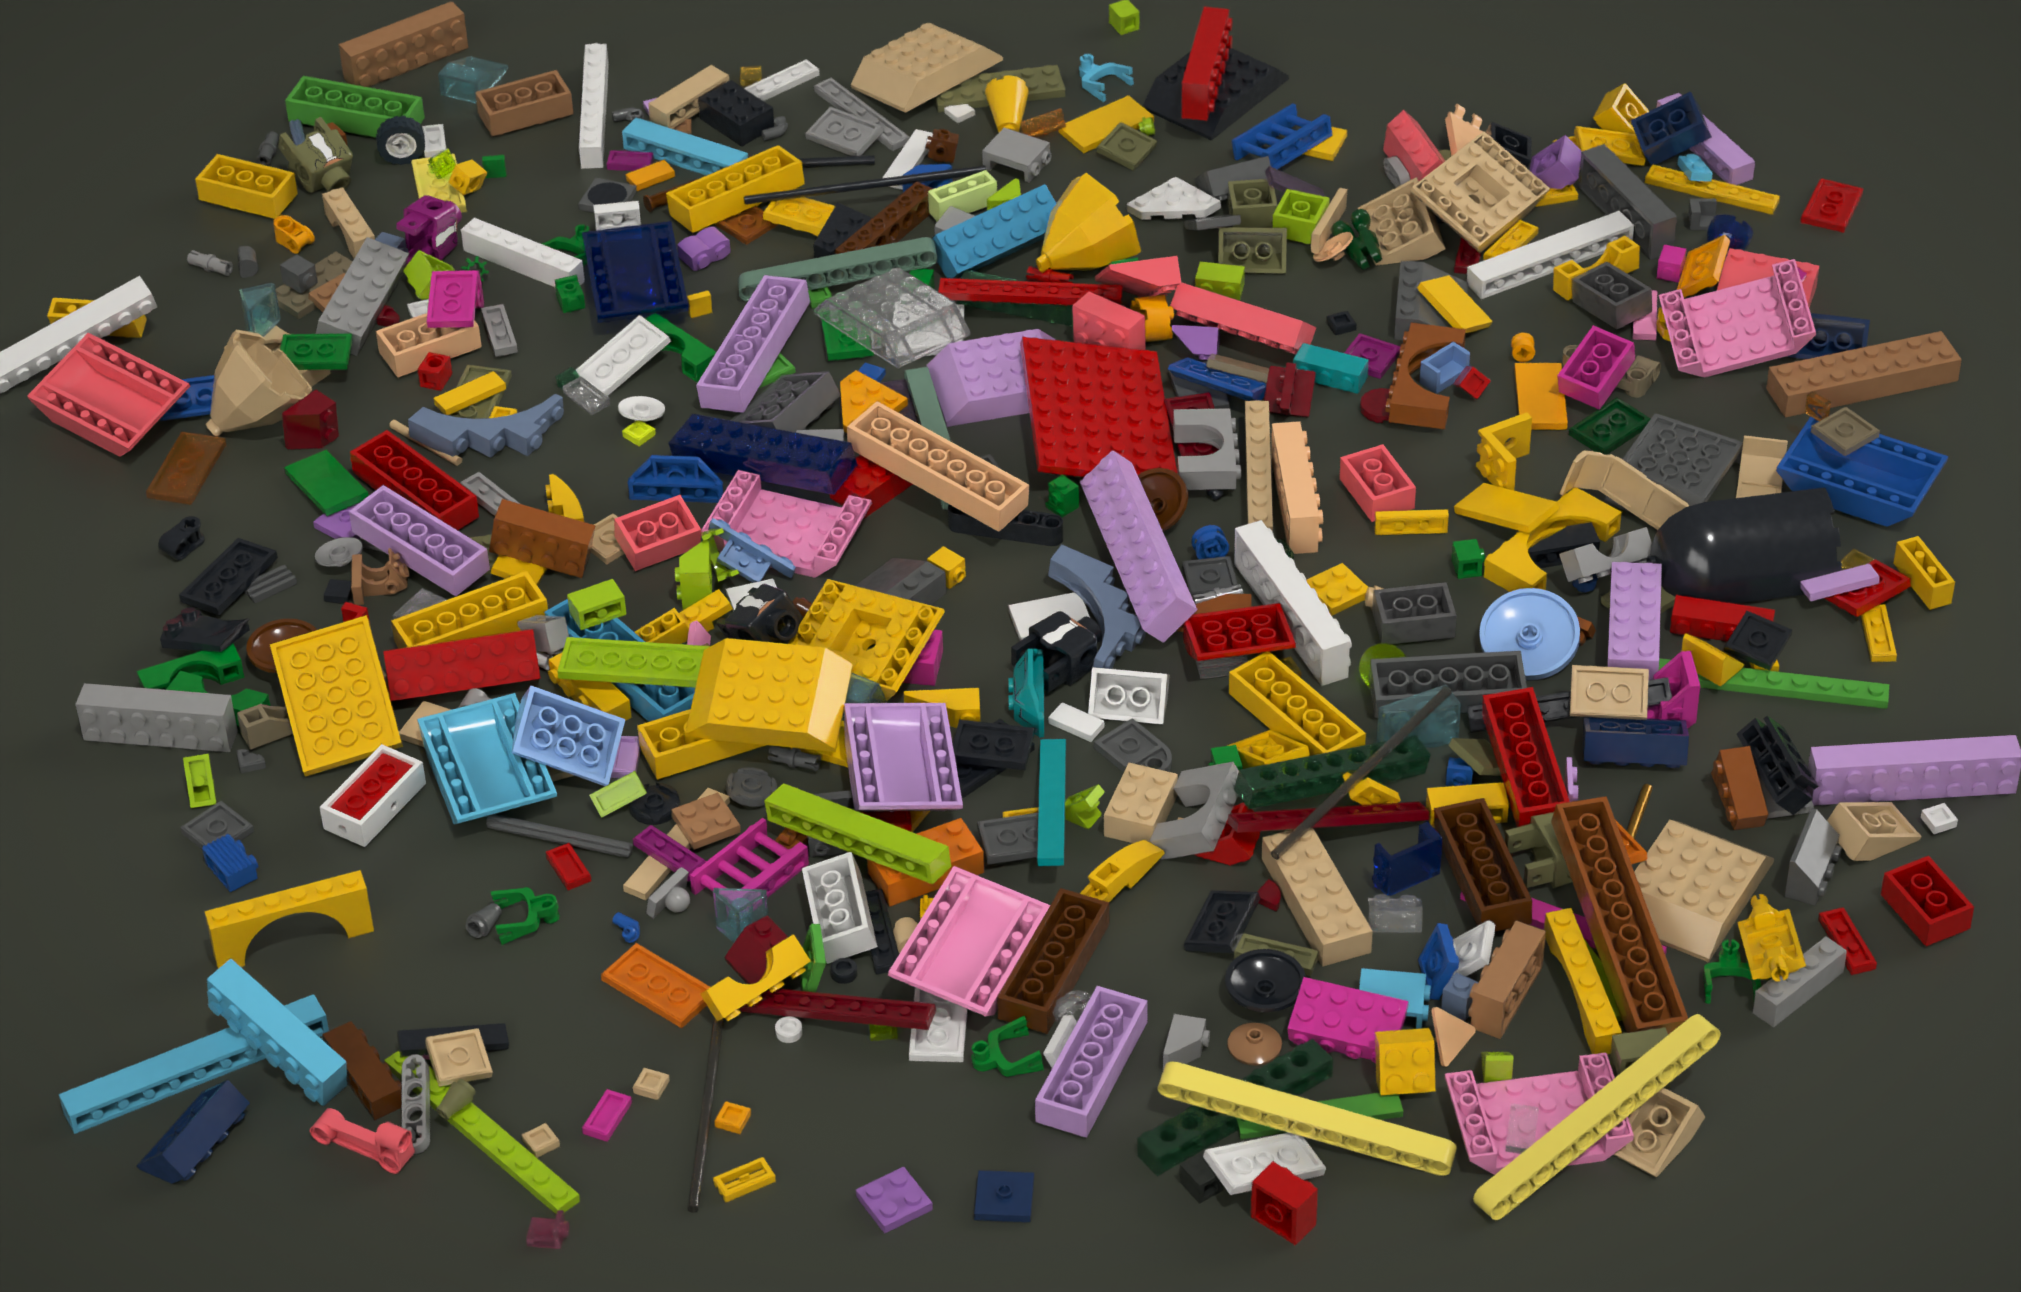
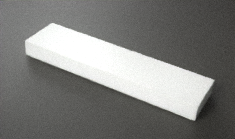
[744,59,819,101]
[883,129,933,190]

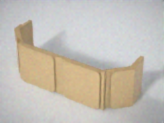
[1736,435,1788,498]
[1559,450,1689,530]

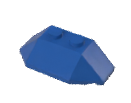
[628,455,724,503]

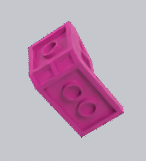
[426,270,484,328]
[1647,651,1700,729]

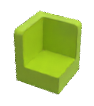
[1109,0,1140,35]

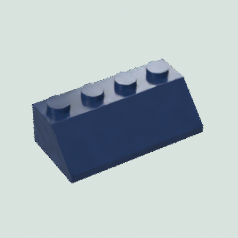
[1785,313,1870,359]
[1583,717,1689,768]
[136,1080,250,1184]

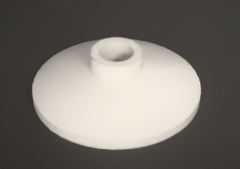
[618,396,665,422]

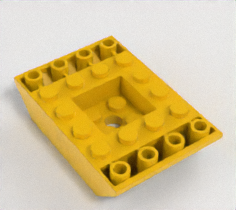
[788,579,945,701]

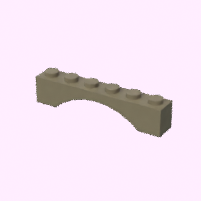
[237,667,390,750]

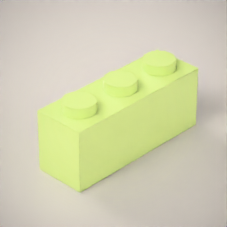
[928,170,997,222]

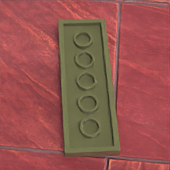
[934,65,1065,112]

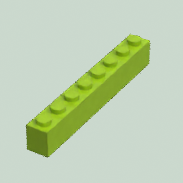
[764,783,951,884]

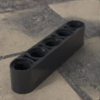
[948,504,1063,546]

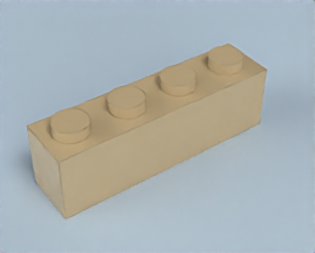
[648,65,729,129]

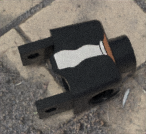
[716,584,803,643]
[1011,611,1102,692]

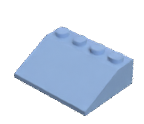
[511,686,625,786]

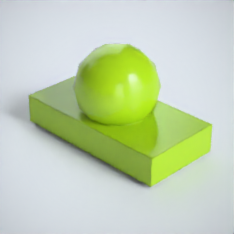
[589,771,647,818]

